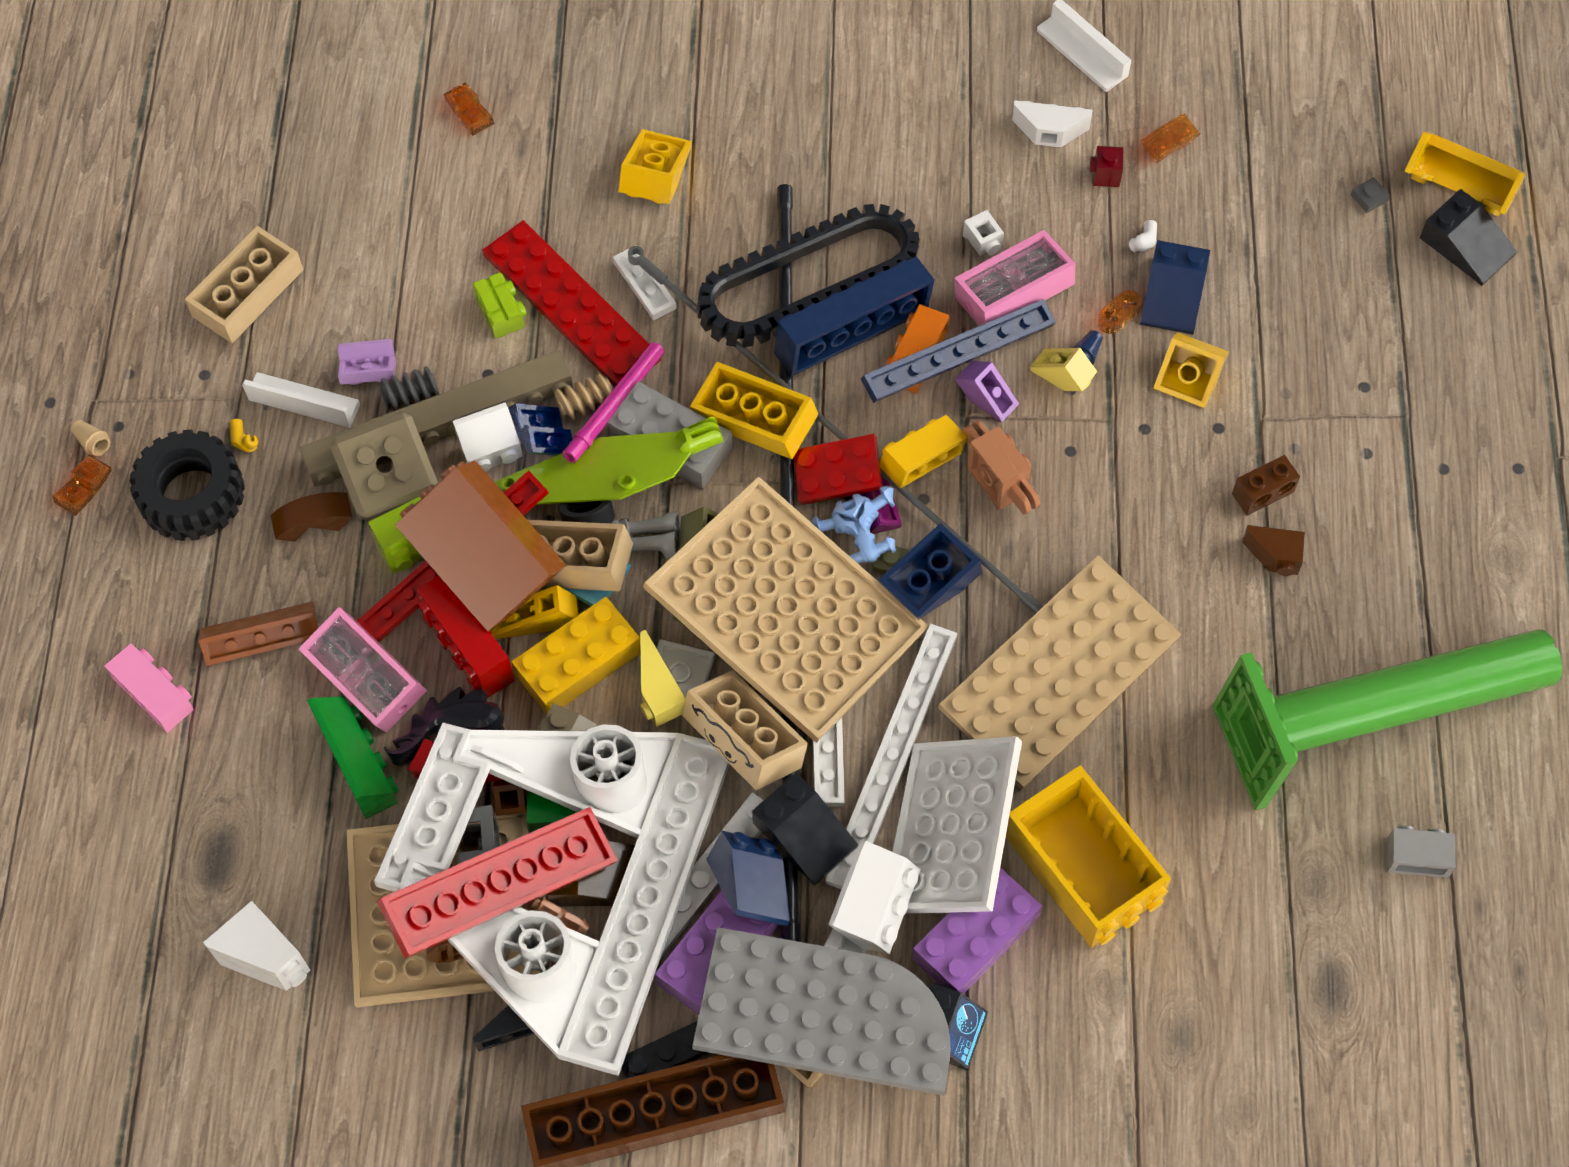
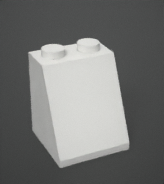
[203,901,310,991]

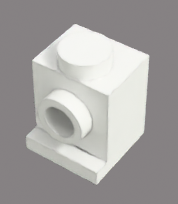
[963,210,1004,256]

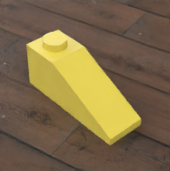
[640,630,686,727]

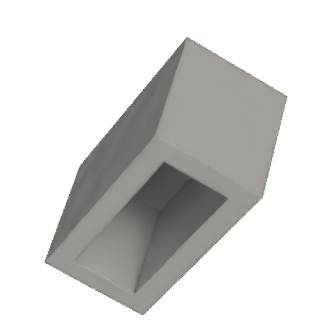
[1387,826,1456,878]

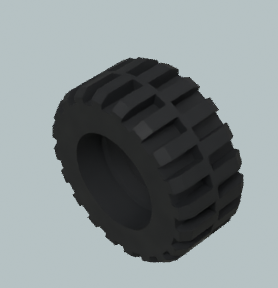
[129,430,245,541]

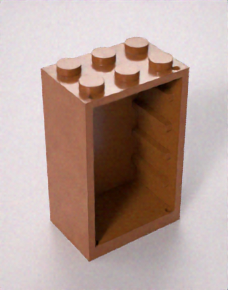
[395,460,567,631]

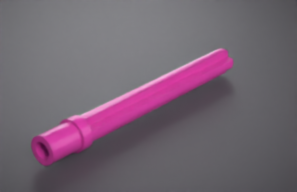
[562,342,664,463]

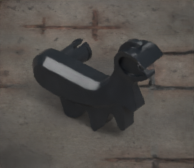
[384,687,505,766]

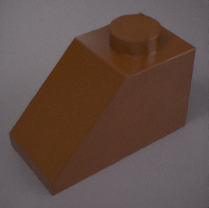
[1242,525,1305,576]

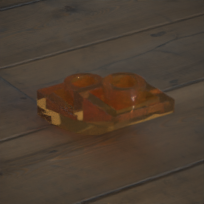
[443,82,495,136]
[1141,113,1200,163]
[53,454,112,516]

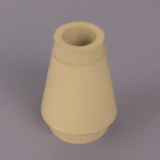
[71,420,110,456]

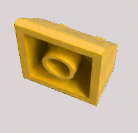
[1153,332,1229,408]

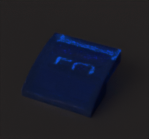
[509,403,573,456]

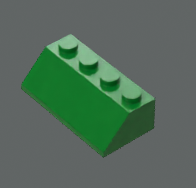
[307,696,399,819]

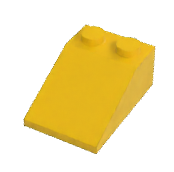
[618,129,692,204]

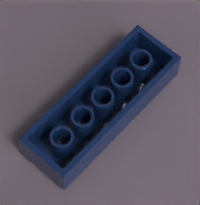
[774,256,935,377]

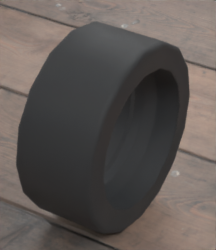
[558,500,615,524]

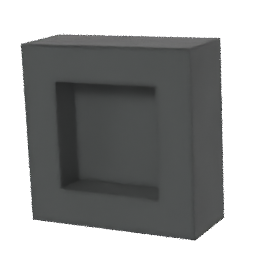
[1351,177,1390,213]

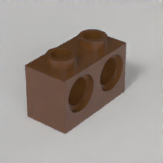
[1232,455,1300,516]

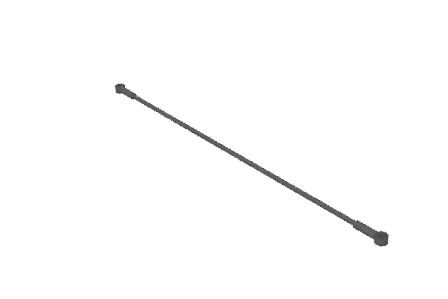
[628,246,1043,614]

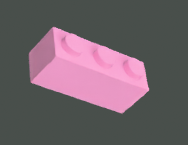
[104,643,194,733]

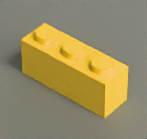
[880,415,968,489]

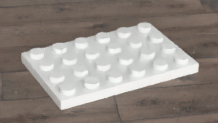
[893,736,1022,914]

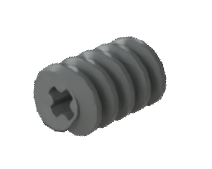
[379,366,439,413]

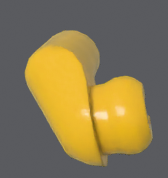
[229,419,259,453]

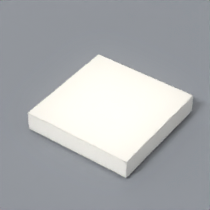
[657,639,716,698]

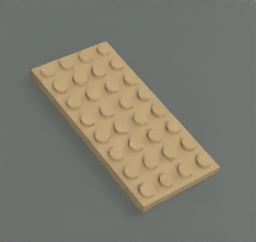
[938,555,1182,790]

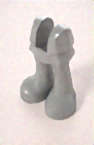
[611,511,680,561]

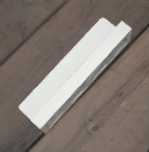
[1037,0,1131,92]
[242,372,360,428]

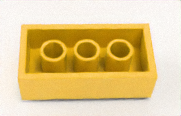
[690,362,818,459]
[511,597,641,715]

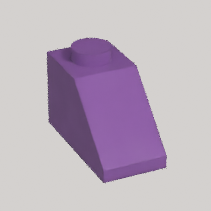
[955,361,1019,422]

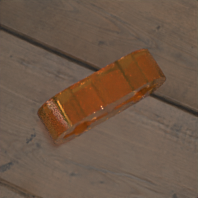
[1098,290,1142,334]

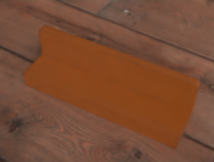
[198,602,318,666]

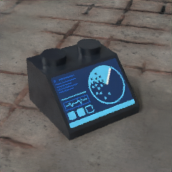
[929,982,988,1070]

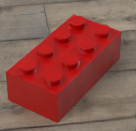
[417,576,515,698]

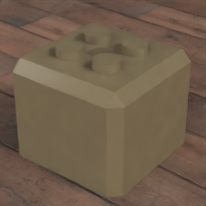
[331,412,438,521]

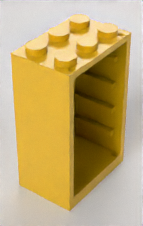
[1006,765,1171,948]

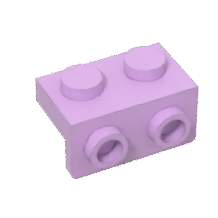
[337,339,396,385]

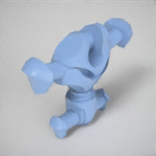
[810,486,896,564]

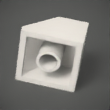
[453,402,523,472]

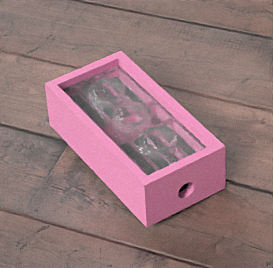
[954,230,1075,326]
[299,607,428,733]

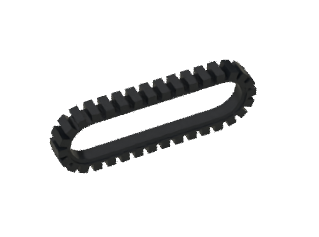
[697,204,920,348]

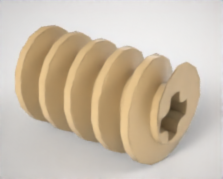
[554,373,613,422]

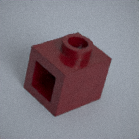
[1089,146,1123,187]

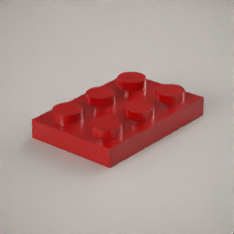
[794,433,882,505]

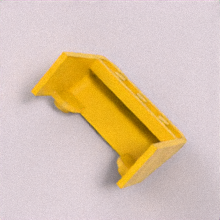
[1404,131,1527,216]

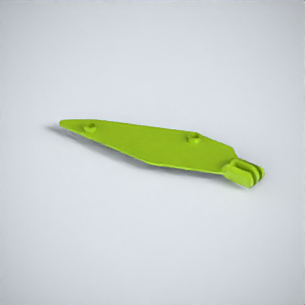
[494,416,723,505]

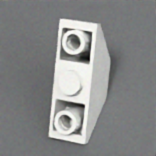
[1012,100,1093,148]

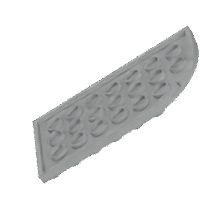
[693,927,951,1096]

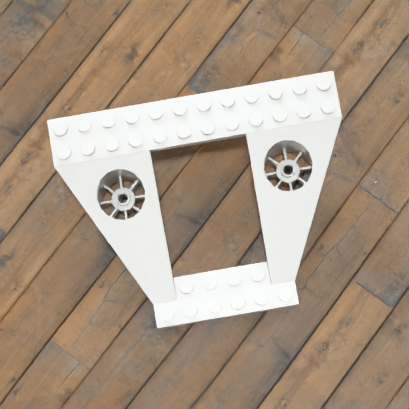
[374,723,730,1076]

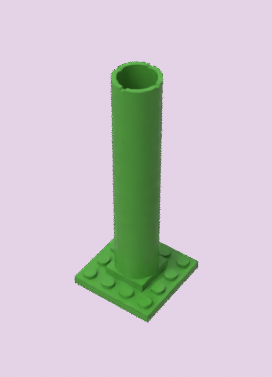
[1212,629,1562,810]

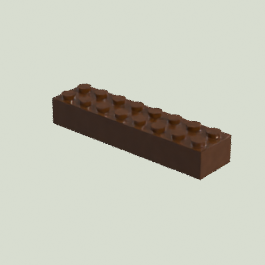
[521,1055,785,1167]

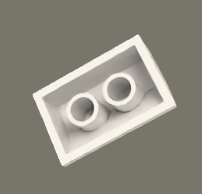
[828,840,921,954]

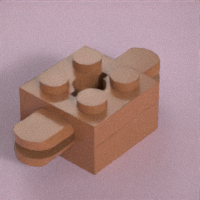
[963,420,1041,515]

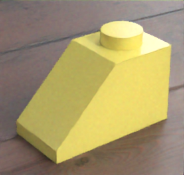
[1029,348,1097,391]

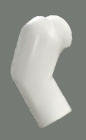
[1129,220,1157,252]

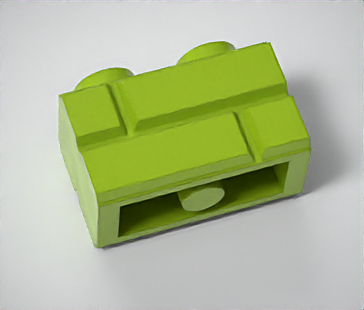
[472,272,527,339]

